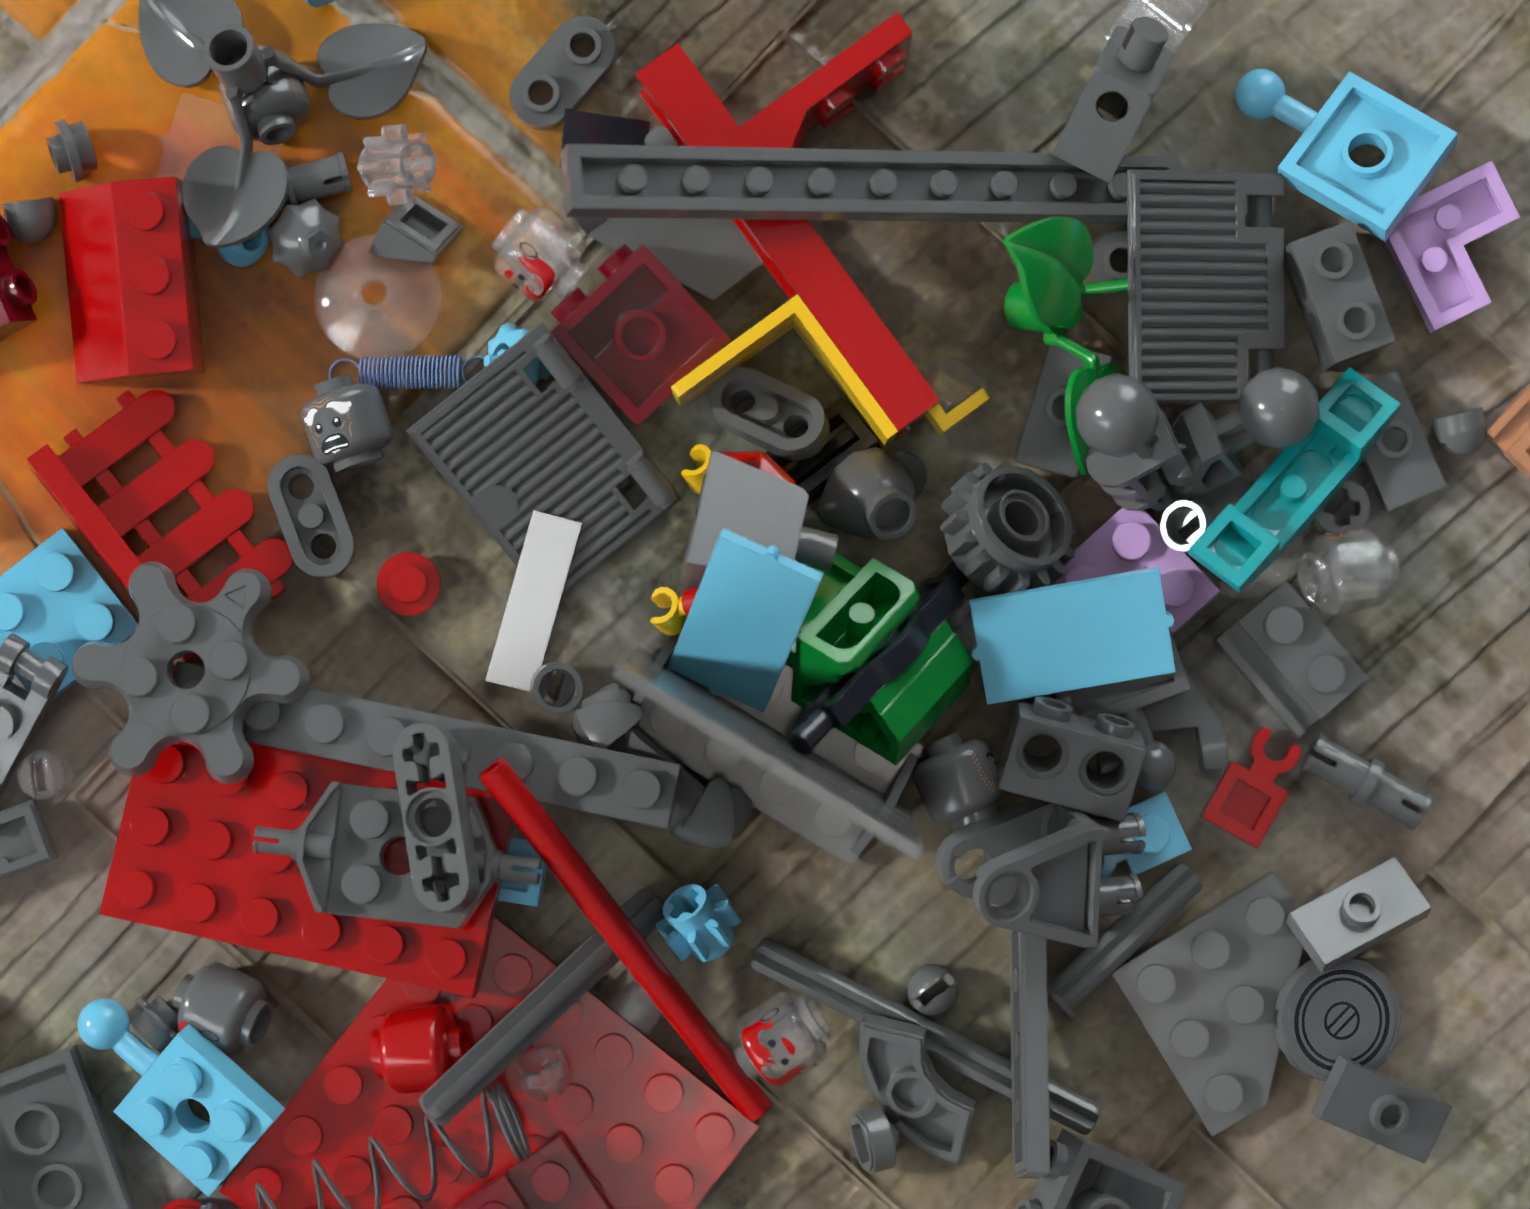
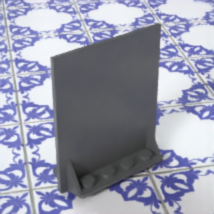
[612,633,924,864]

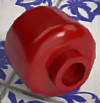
[370,1005,471,1094]

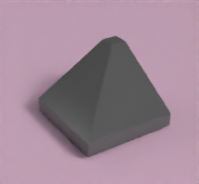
[369,194,463,263]

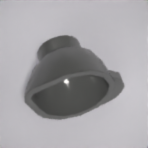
[817,447,927,540]

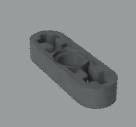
[393,723,480,914]

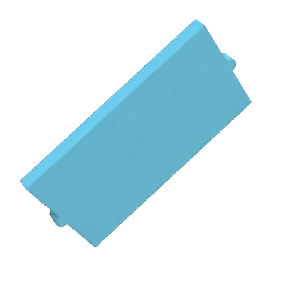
[667,528,824,713]
[969,567,1176,705]

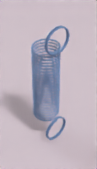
[328,355,484,390]

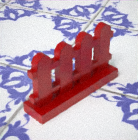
[26,389,293,664]

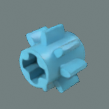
[656,884,741,963]

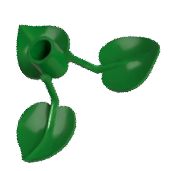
[1003,217,1128,475]

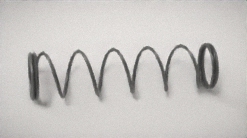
[200,1082,531,1209]

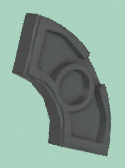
[859,1012,977,1165]

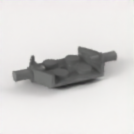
[253,781,542,929]

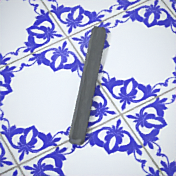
[418,888,665,1126]

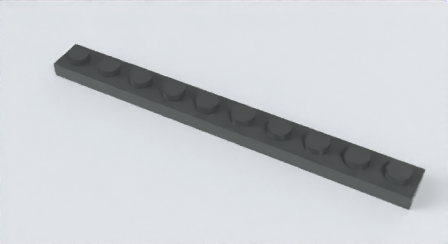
[560,144,1180,224]

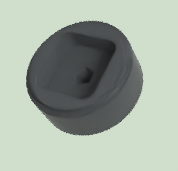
[849,1105,899,1174]

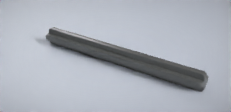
[751,938,1101,1135]

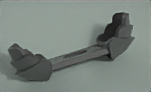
[573,683,753,849]

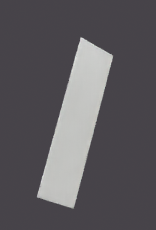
[485,510,582,692]

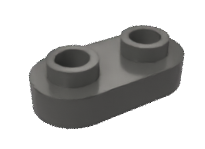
[510,16,616,131]
[709,367,830,461]
[268,454,357,578]

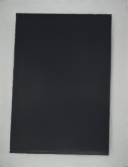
[559,108,650,168]

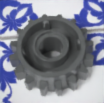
[940,461,1076,593]

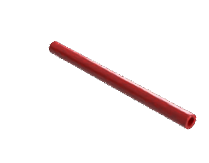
[478,757,772,1122]

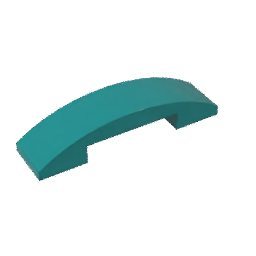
[1188,367,1401,592]

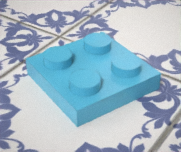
[0,528,139,701]

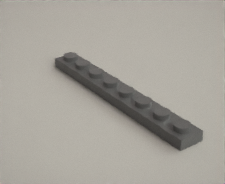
[173,661,683,830]

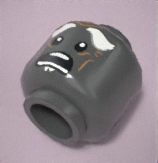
[301,374,393,473]

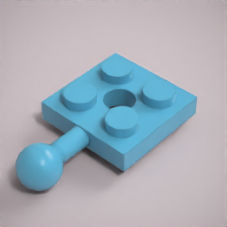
[1235,69,1458,241]
[77,998,285,1197]

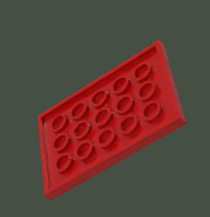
[99,668,515,998]

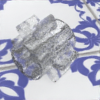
[357,124,437,205]

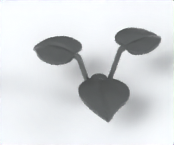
[139,0,427,248]

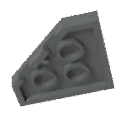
[1111,871,1303,1137]

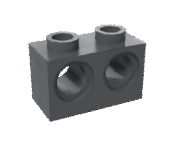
[1284,220,1396,371]
[998,697,1146,822]

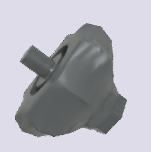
[268,198,344,277]

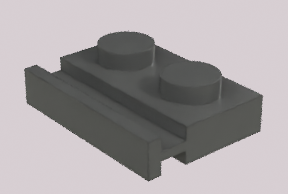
[1213,581,1369,738]

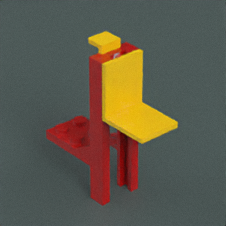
[636,12,990,449]

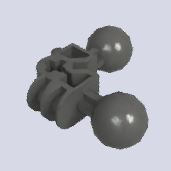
[1075,367,1320,511]

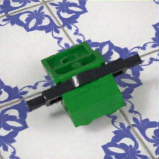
[785,553,973,766]

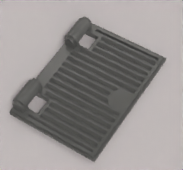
[1127,169,1285,404]
[406,322,682,594]

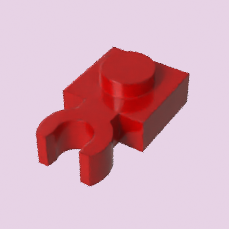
[1199,728,1301,848]

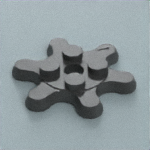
[71,561,311,784]

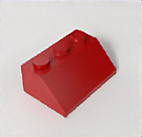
[59,176,205,384]

